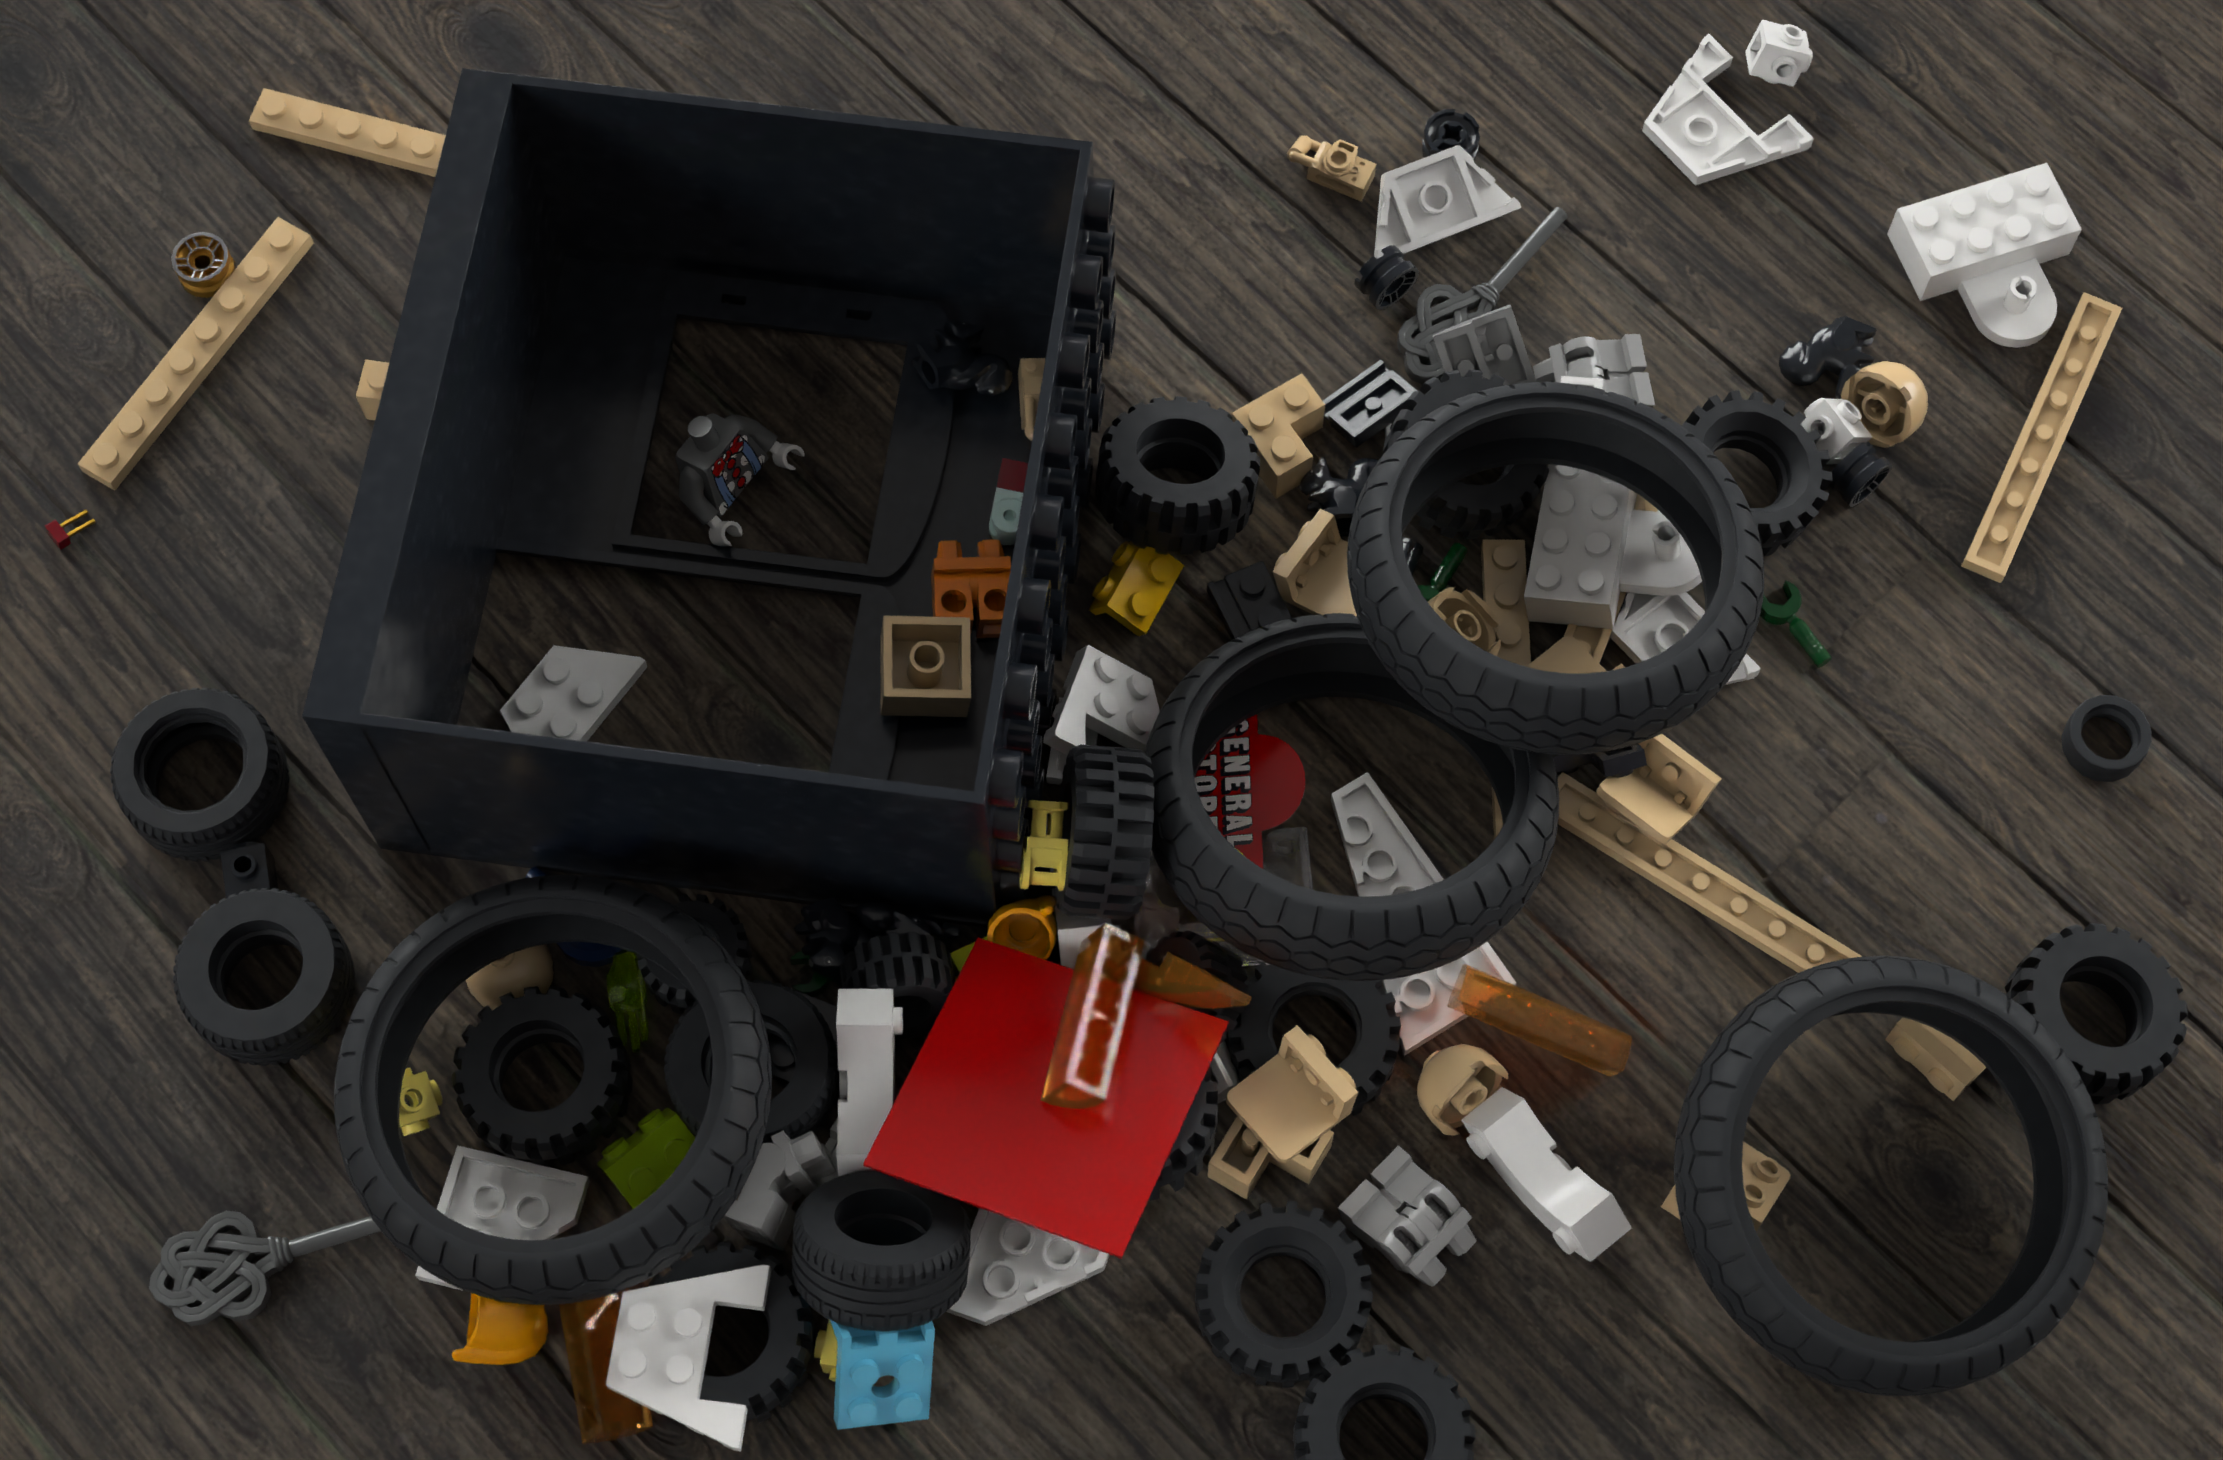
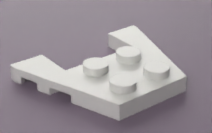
[1642,34,1814,185]
[1044,645,1160,755]
[606,1265,771,1451]

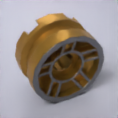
[171,232,235,298]

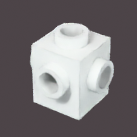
[1746,19,1813,87]
[1801,398,1872,464]

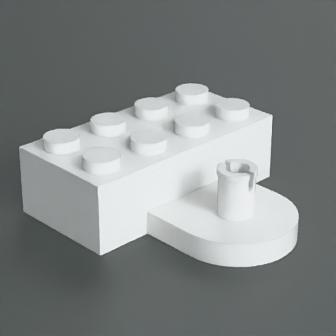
[1887,163,2082,348]
[1524,464,1702,629]

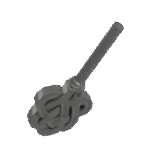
[1397,207,1568,384]
[149,1211,381,1326]

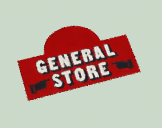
[1194,714,1305,869]

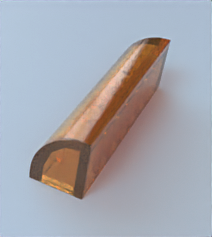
[1041,923,1145,1109]
[1447,964,1632,1077]
[559,1288,653,1444]

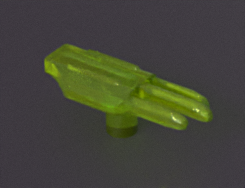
[606,952,648,1052]

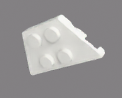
[1374,145,1522,259]
[1610,592,1761,685]
[500,645,647,742]

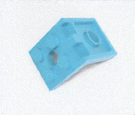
[830,1320,935,1430]

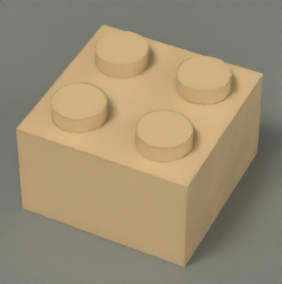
[880,616,971,717]

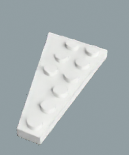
[1331,772,1516,1056]

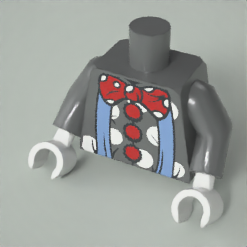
[675,413,805,546]

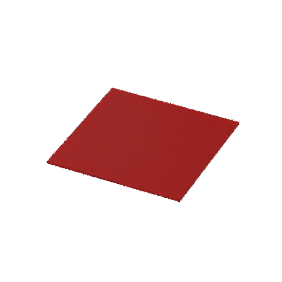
[863,937,1229,1259]

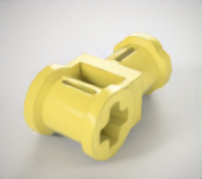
[1019,800,1069,891]

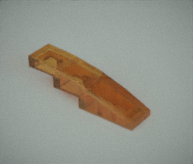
[1093,952,1252,1009]

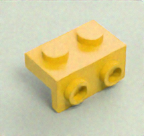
[1089,541,1184,636]

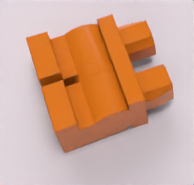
[931,539,1011,638]

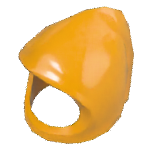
[987,895,1057,960]
[452,1293,548,1365]

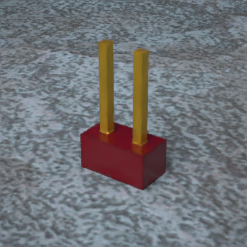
[45,510,96,550]

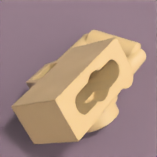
[1287,135,1376,202]
[1018,358,1045,441]

